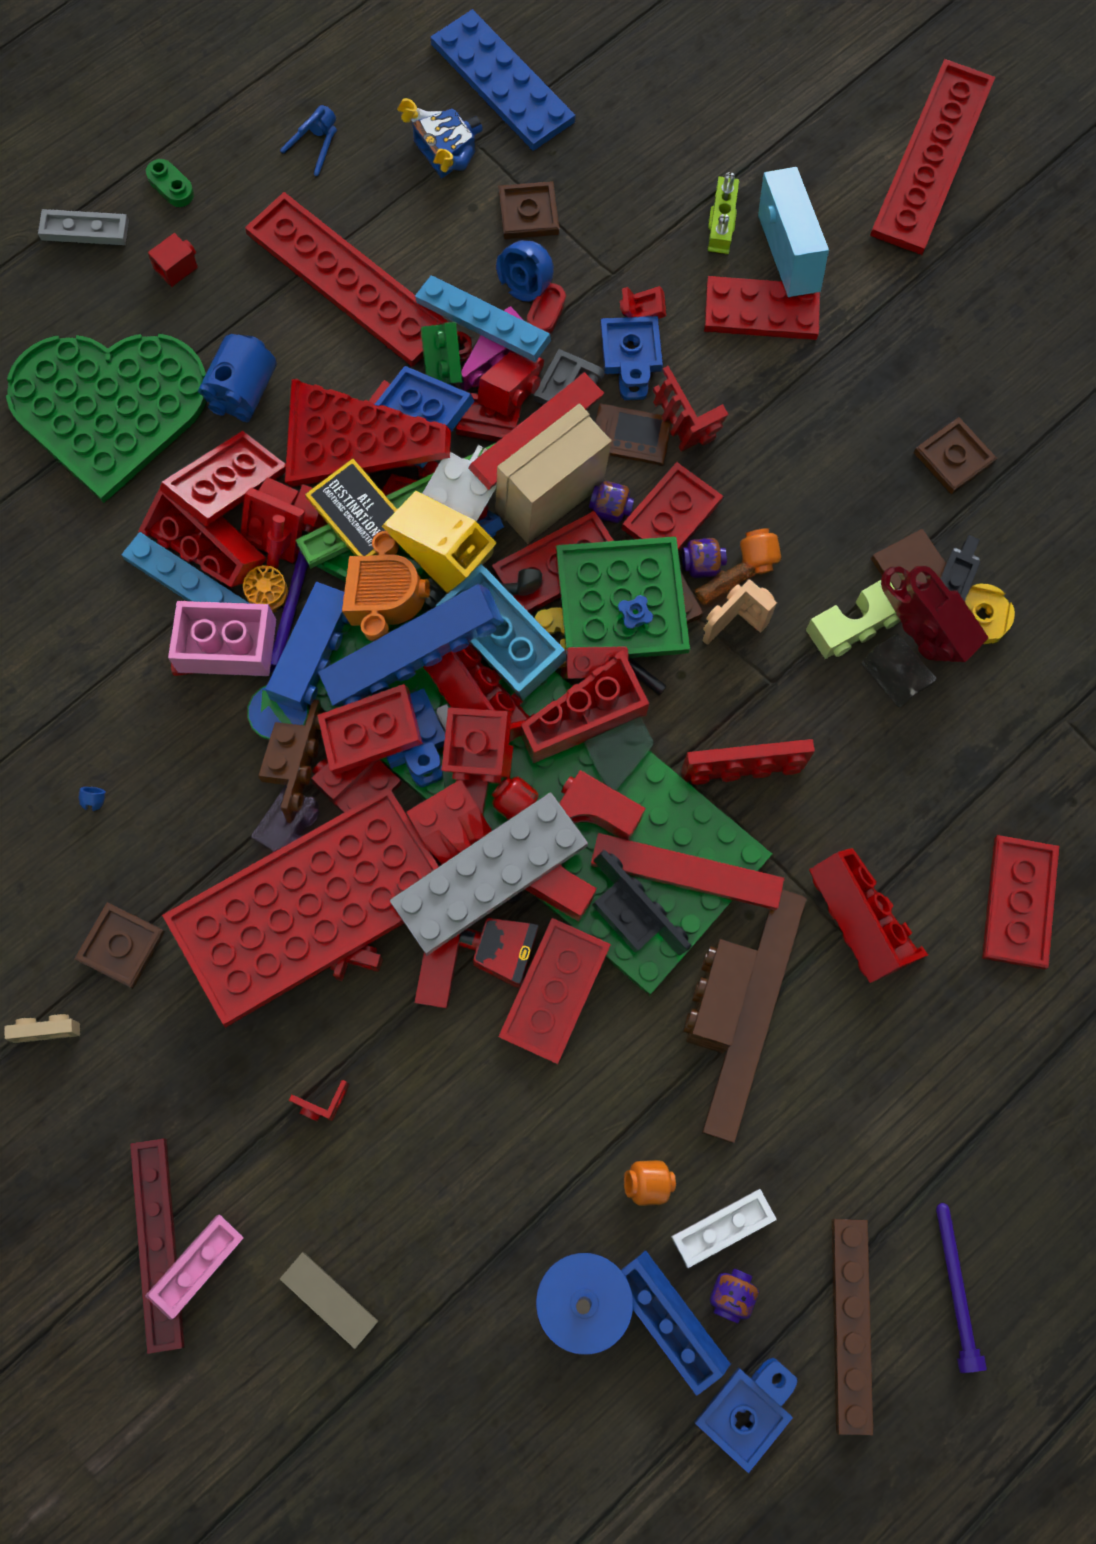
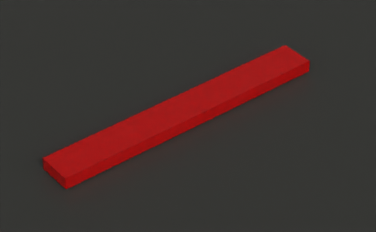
[415,775,489,1009]

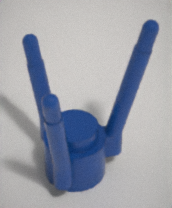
[280,105,337,176]

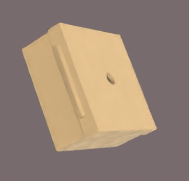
[495,403,612,544]

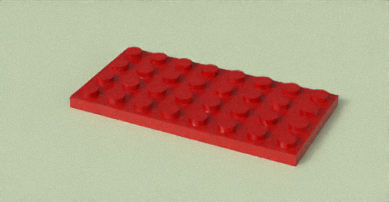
[162,788,439,1028]

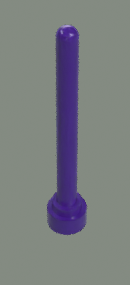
[270,549,308,673]
[936,1203,987,1373]

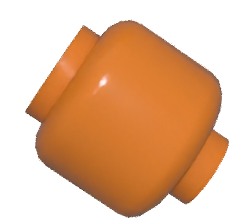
[740,529,781,574]
[624,1160,676,1206]

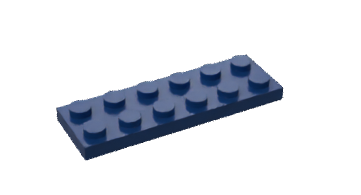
[431,9,575,151]

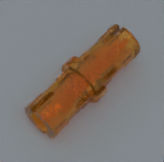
[695,560,755,605]

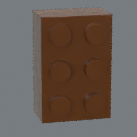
[683,939,758,1053]

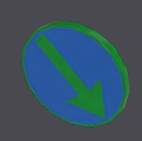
[247,685,309,740]

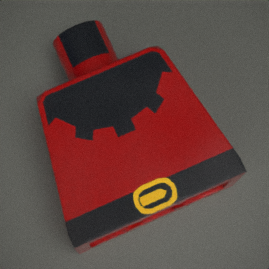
[459,918,538,989]

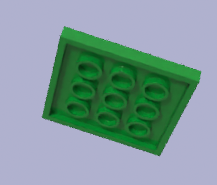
[556,537,690,658]

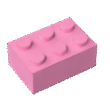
[168,601,276,676]

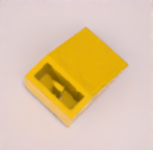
[382,491,496,593]

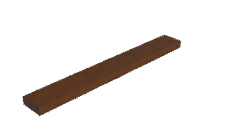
[702,889,807,1143]

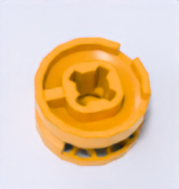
[243,566,288,612]

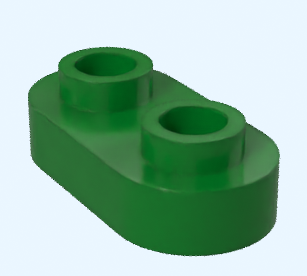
[146,159,194,207]

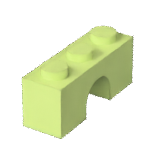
[806,580,901,659]

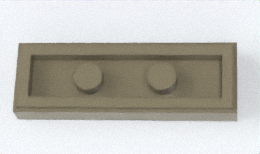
[280,1252,378,1349]

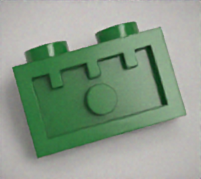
[421,322,462,384]

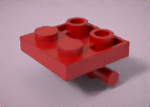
[240,487,305,570]

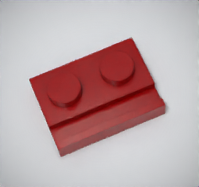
[456,392,522,442]

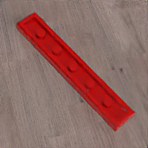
[468,372,604,490]
[591,833,784,910]

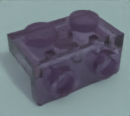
[251,785,319,852]

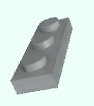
[38,209,129,245]

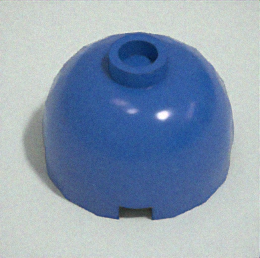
[496,240,554,301]

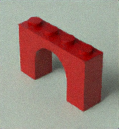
[525,770,646,922]

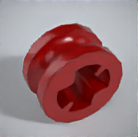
[457,332,472,362]

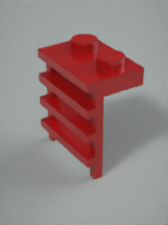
[652,366,729,452]

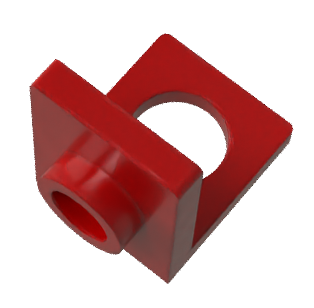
[289,1080,349,1122]

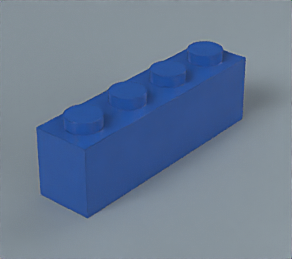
[265,582,349,712]
[621,1250,731,1396]

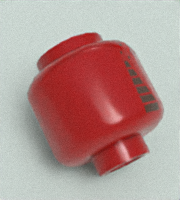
[491,776,539,820]

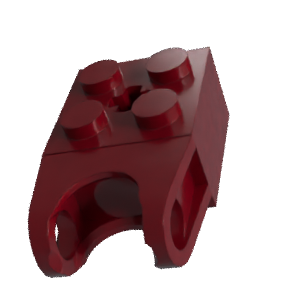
[881,566,989,662]

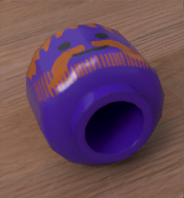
[589,481,634,523]
[682,538,727,578]
[709,1269,759,1324]

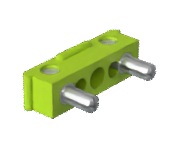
[708,172,739,254]

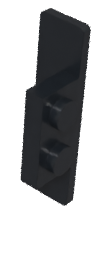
[592,850,692,956]

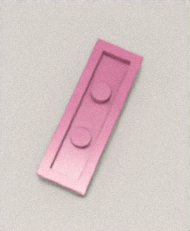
[145,1215,244,1320]

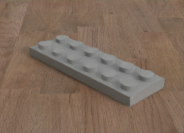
[389,792,588,956]

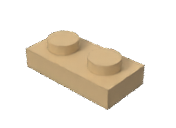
[5,1014,80,1043]

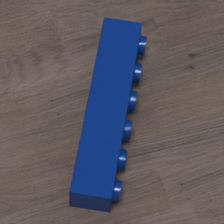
[318,584,504,707]

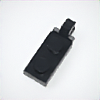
[940,535,981,601]

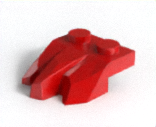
[406,779,492,865]

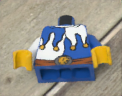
[397,98,483,178]

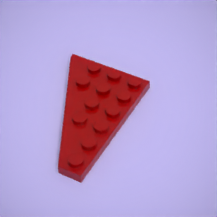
[285,379,451,487]

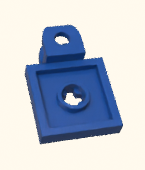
[600,316,663,400]
[386,688,445,787]
[694,1358,797,1473]

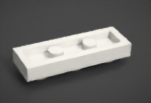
[671,1189,777,1268]

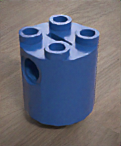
[198,334,277,422]

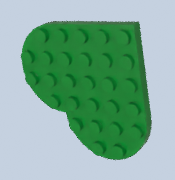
[6,334,206,503]

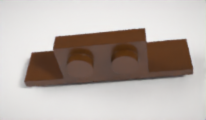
[258,699,323,823]

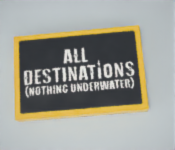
[305,459,397,556]

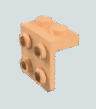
[703,579,777,645]

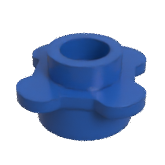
[618,595,653,629]

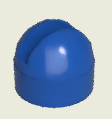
[79,787,106,811]

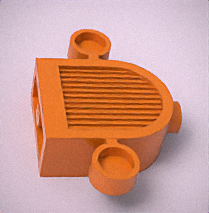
[342,531,430,641]

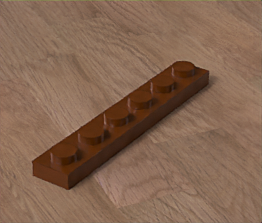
[832,1219,873,1435]

